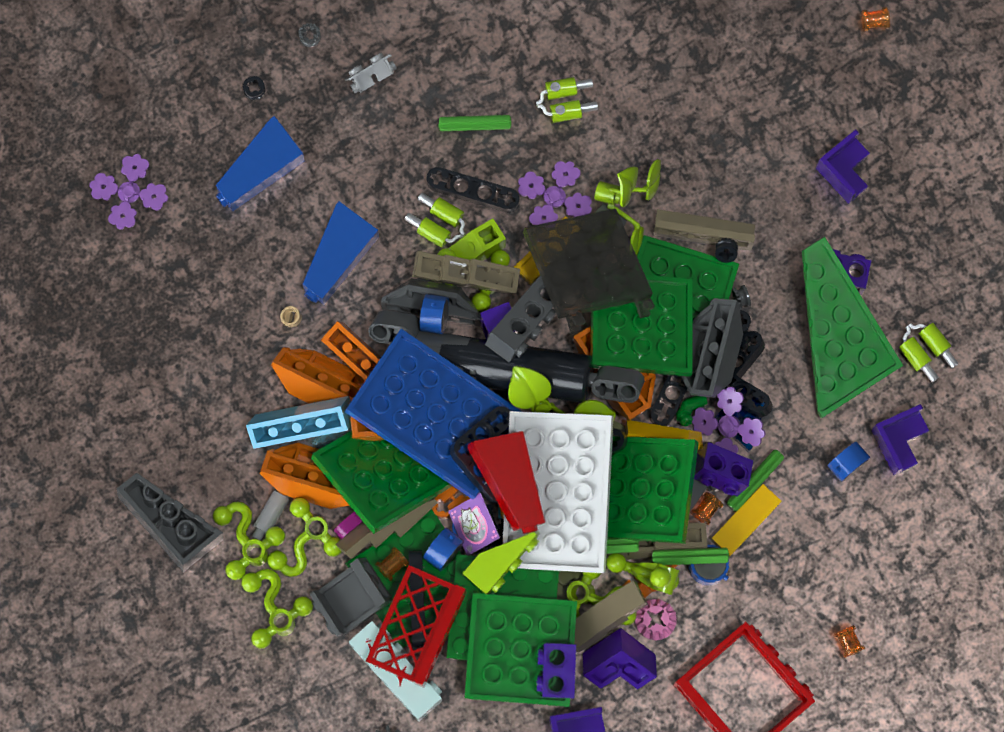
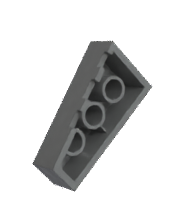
[116,473,223,573]

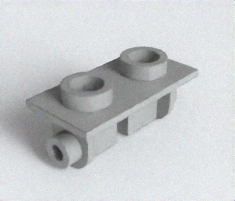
[345,52,397,93]

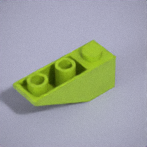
[448,218,506,261]
[463,531,541,594]

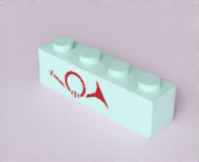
[349,621,442,722]

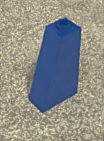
[216,116,305,212]
[303,201,379,305]

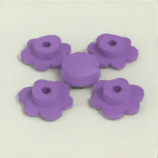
[89,154,168,230]
[518,161,592,231]
[692,386,766,453]

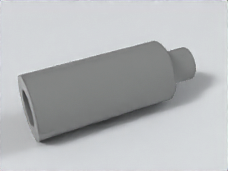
[252,491,289,541]

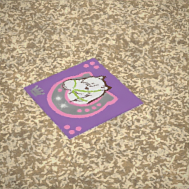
[448,493,500,555]

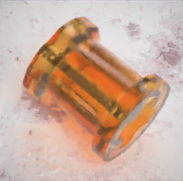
[861,7,890,32]
[690,492,724,526]
[375,547,409,581]
[834,625,866,658]

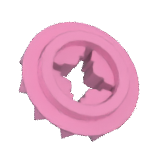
[635,599,676,640]

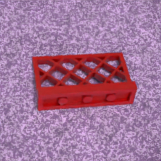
[366,565,467,688]

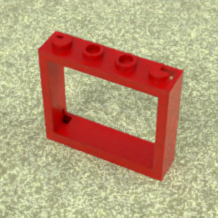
[674,622,815,732]

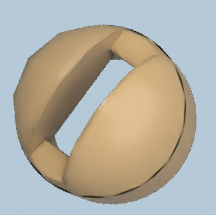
[280,306,302,328]

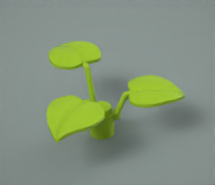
[595,159,661,268]
[508,366,616,422]

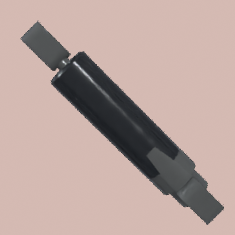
[368,310,645,403]

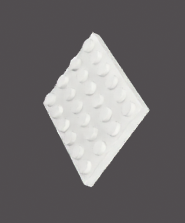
[503,411,614,573]

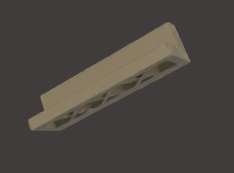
[653,209,755,251]

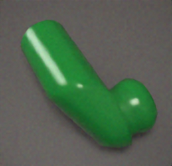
[676,396,708,427]

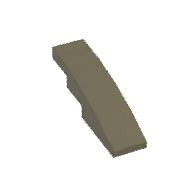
[412,251,520,294]
[335,498,438,559]
[606,523,707,561]
[574,580,648,654]

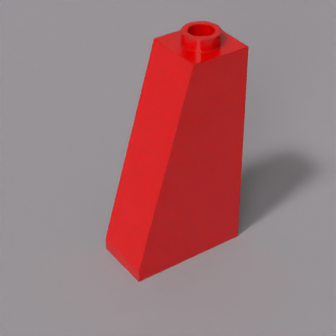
[467,431,545,534]

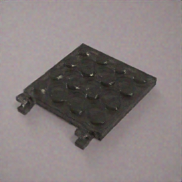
[523,209,655,334]

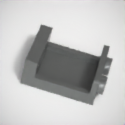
[310,558,393,637]

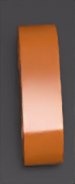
[432,486,470,520]

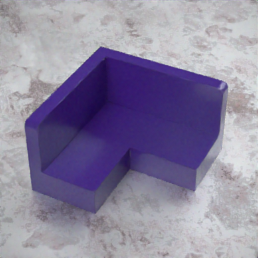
[816,129,870,204]
[871,404,929,476]
[583,628,657,689]
[549,707,605,732]

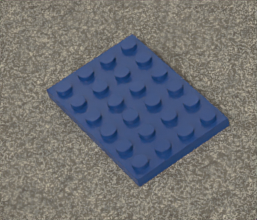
[344,329,522,499]

